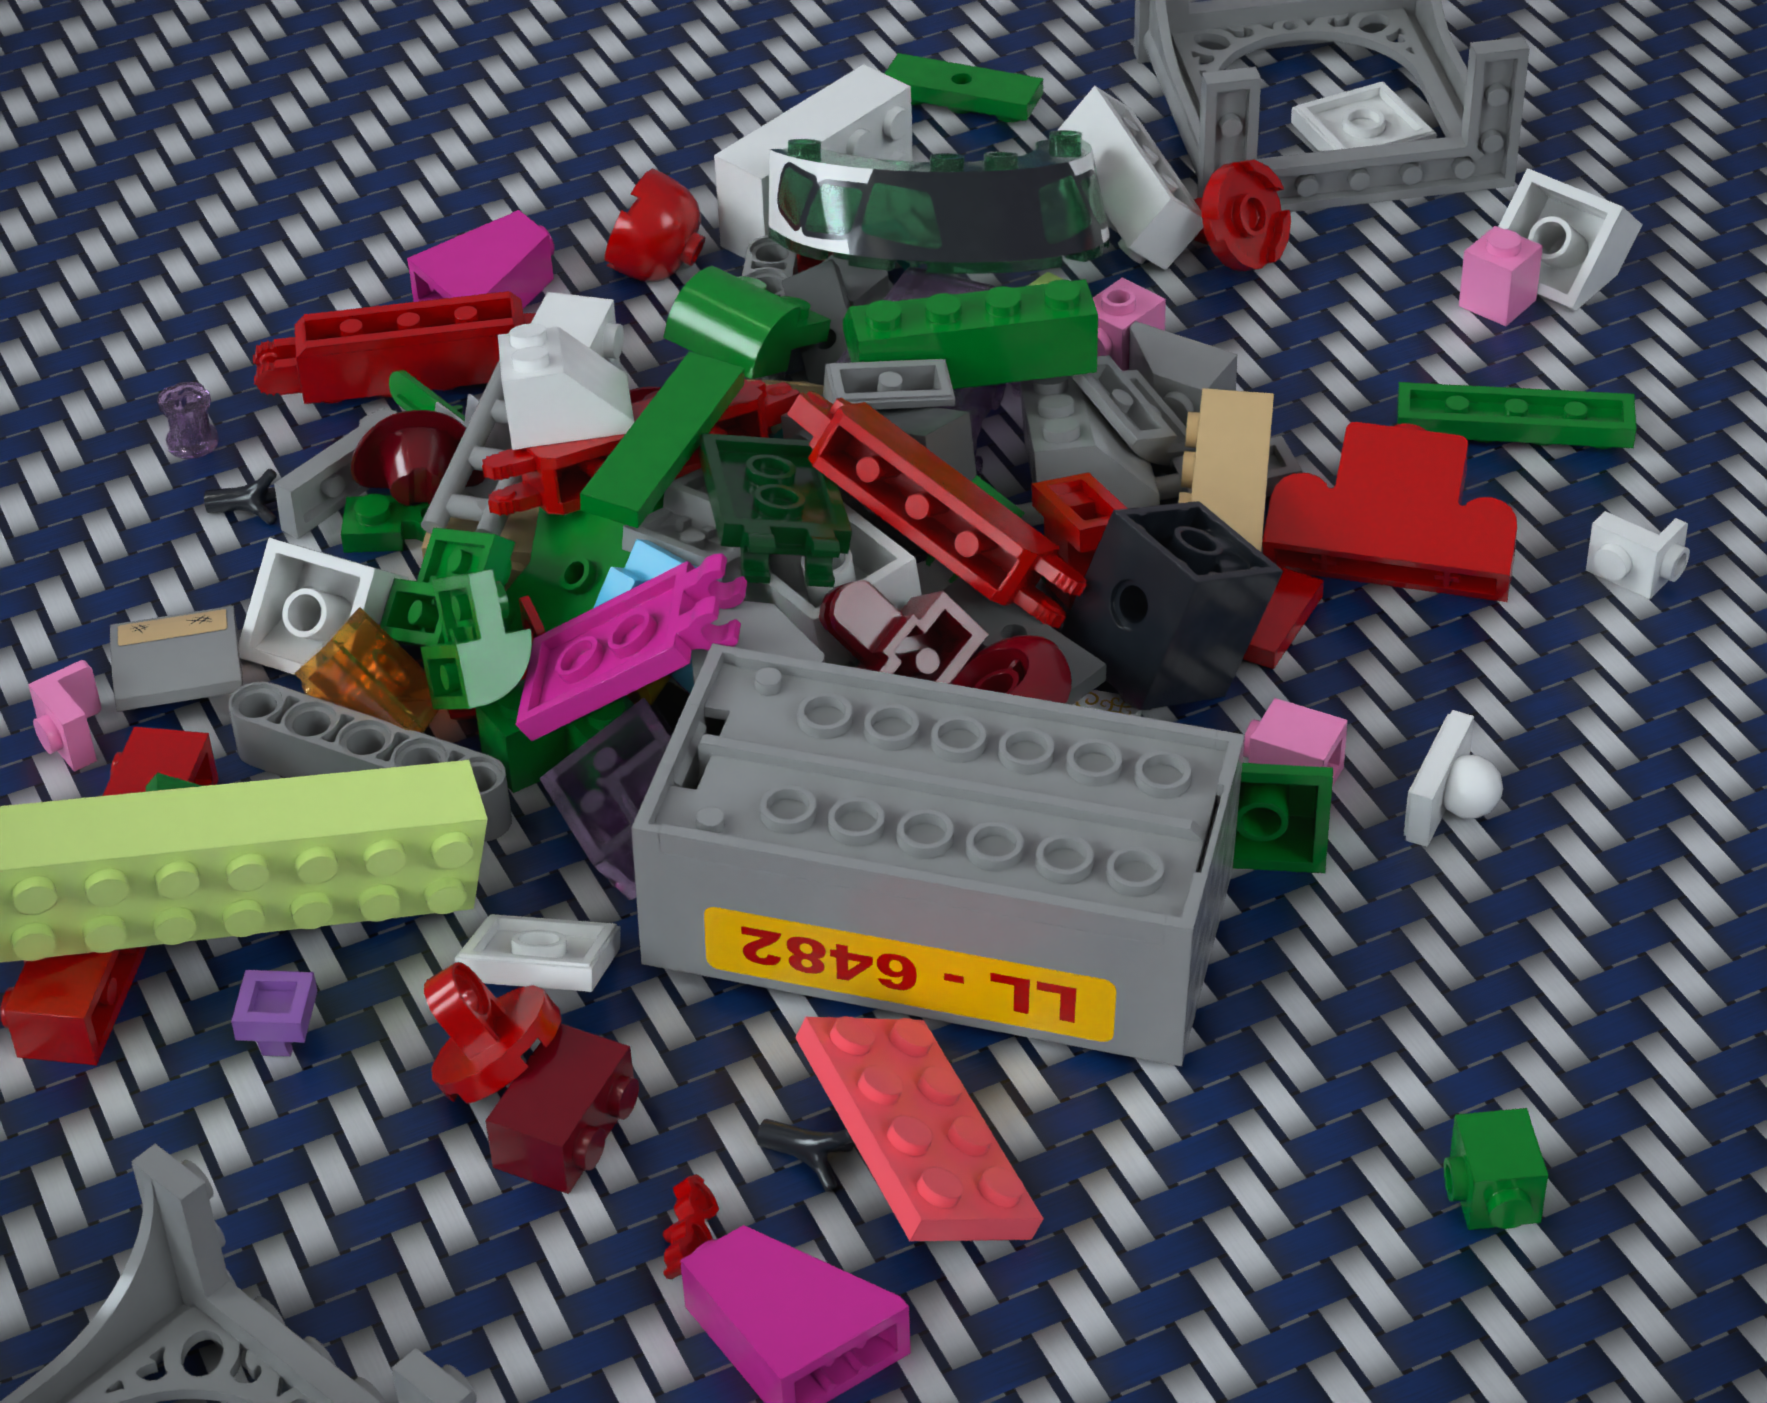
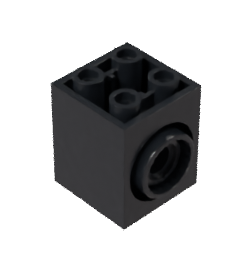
[1061,501,1283,711]

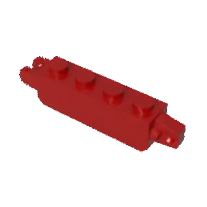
[253,291,536,404]
[482,379,800,516]
[787,391,1087,629]

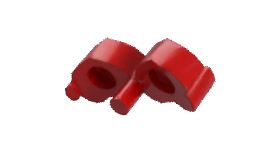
[663,1174,719,1280]

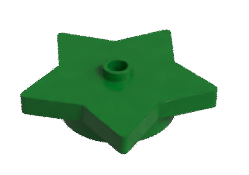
[506,494,664,632]

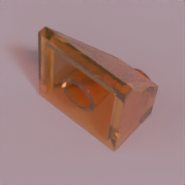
[294,607,439,733]

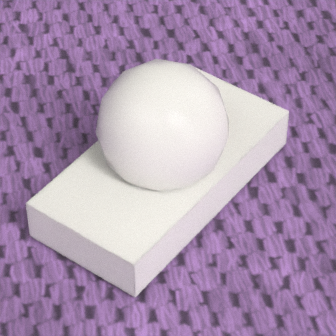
[1404,710,1503,847]

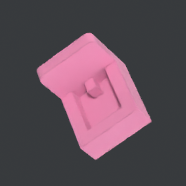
[28,660,101,772]

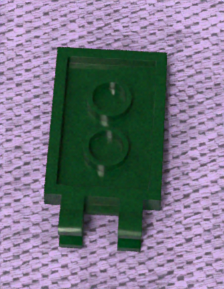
[698,433,852,587]

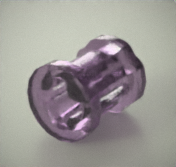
[157,382,219,459]

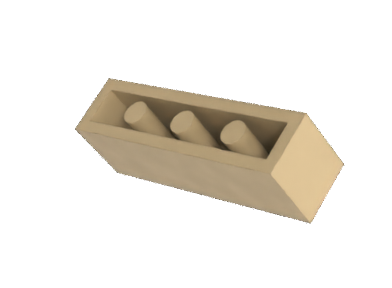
[1178,388,1274,552]

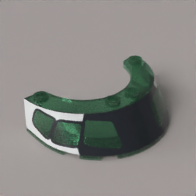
[769,130,1110,274]

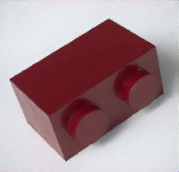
[485,1023,639,1194]

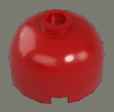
[605,168,706,281]

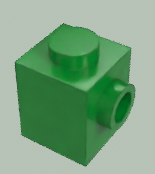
[1444,1108,1548,1230]

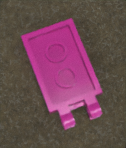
[515,553,747,741]

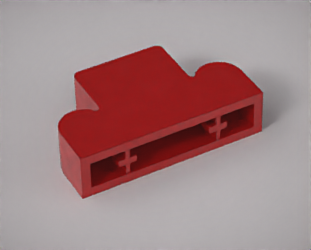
[1262,422,1517,602]

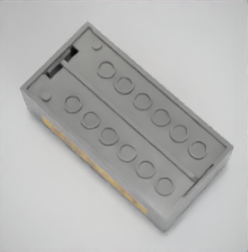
[631,643,1245,1067]

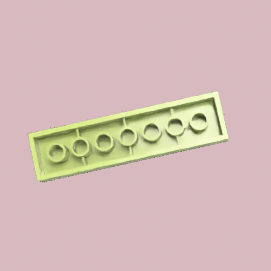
[0,760,488,963]

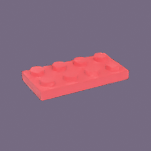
[795,1016,1044,1241]

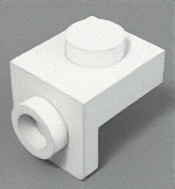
[1586,511,1690,599]

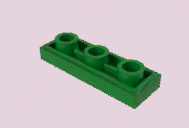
[884,53,1043,122]

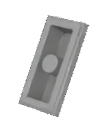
[823,359,955,409]

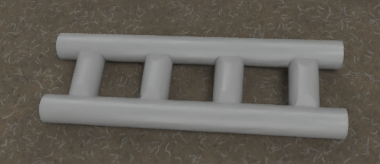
[421,359,522,536]

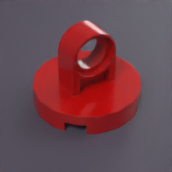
[1193,159,1291,272]
[424,962,561,1104]

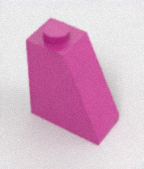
[407,210,555,309]
[680,1225,911,1403]

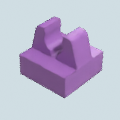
[231,970,318,1057]

